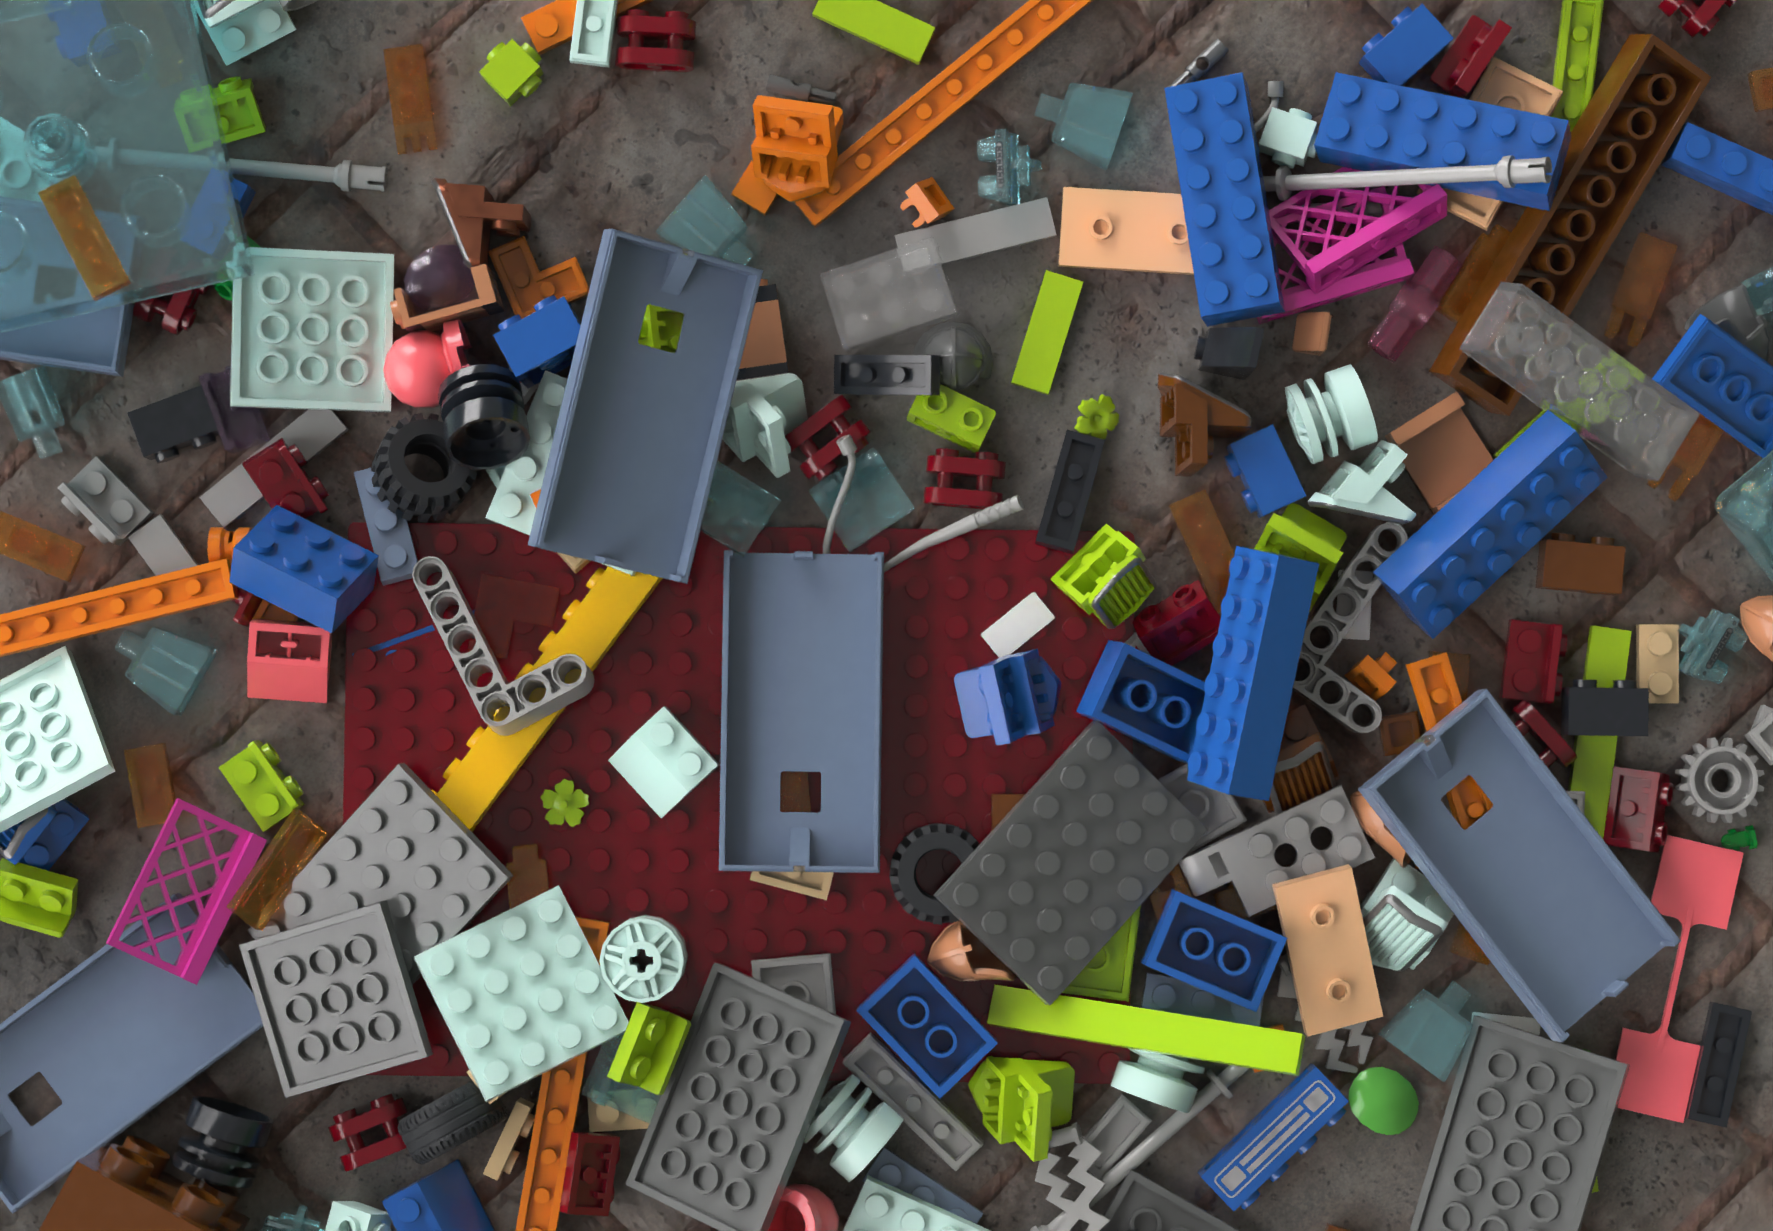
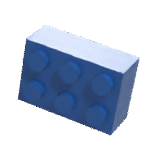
[493,295,581,389]
[229,505,379,633]
[1076,640,1205,763]
[1141,889,1287,1012]
[857,953,998,1099]

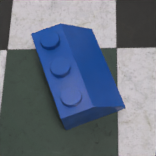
[382,1159,496,1231]

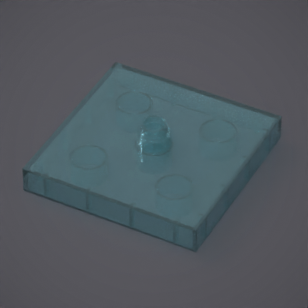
[0,0,255,333]

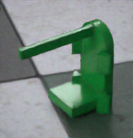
[1721,825,1758,852]

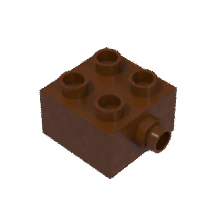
[39,1135,250,1231]

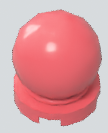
[383,319,472,408]
[768,1184,839,1231]

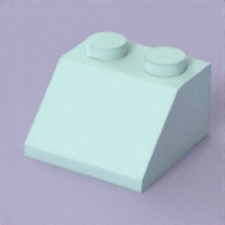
[608,706,720,819]

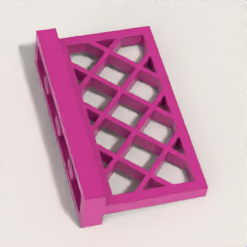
[1269,167,1447,294]
[1257,186,1414,325]
[106,798,267,985]

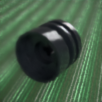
[438,364,530,470]
[172,1096,274,1188]

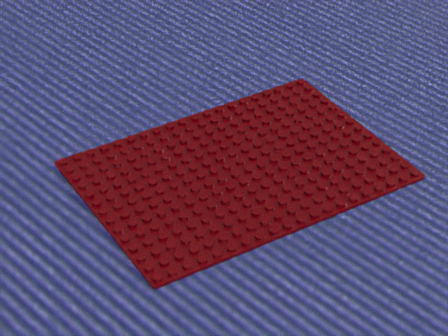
[343,522,1135,1084]

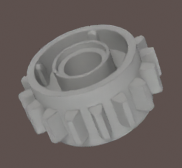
[1675,738,1764,823]

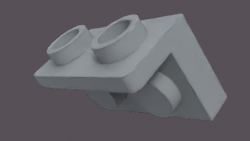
[58,456,154,546]

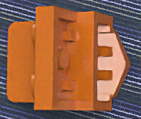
[751,95,844,202]

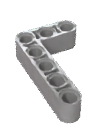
[1293,522,1408,733]
[412,556,594,736]

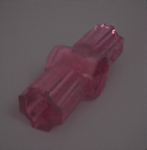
[1367,246,1463,363]

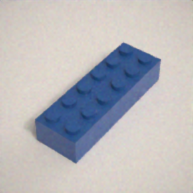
[1164,72,1285,327]
[1314,72,1571,211]
[1373,410,1608,639]
[1187,546,1319,801]

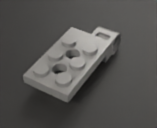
[1179,785,1375,917]

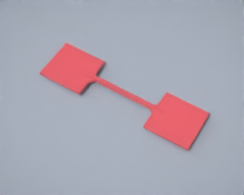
[1615,835,1744,1123]

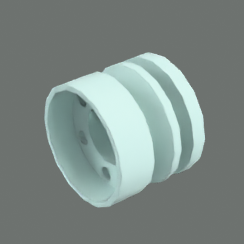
[1285,364,1378,464]
[599,915,688,1003]
[1110,1048,1205,1113]
[804,1074,904,1182]

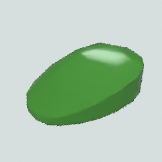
[1349,1067,1419,1135]

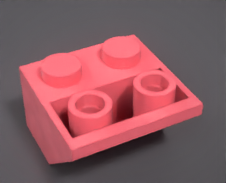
[247,619,333,703]

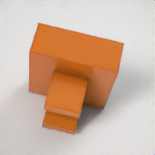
[900,177,955,227]
[1344,652,1397,701]

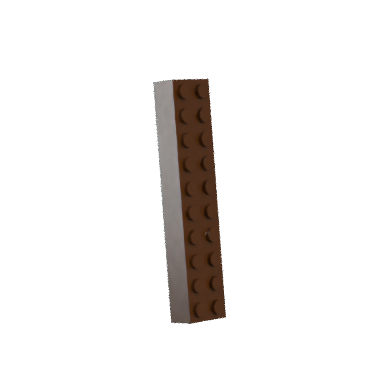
[1429,34,1711,416]

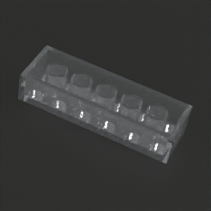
[1459,282,1700,481]

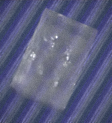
[819,237,961,352]

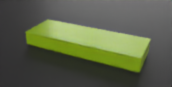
[812,0,935,65]
[1011,270,1083,395]

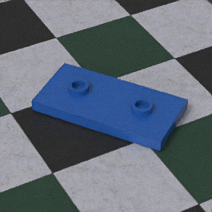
[1652,314,1773,460]

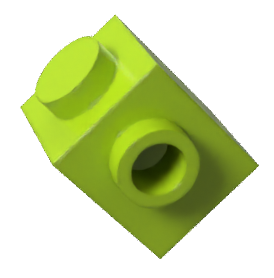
[479,39,544,106]

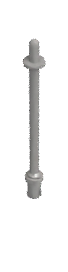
[73,138,388,192]
[1263,155,1552,201]
[1030,1065,1249,1231]

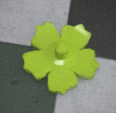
[1074,394,1119,440]
[540,779,590,827]

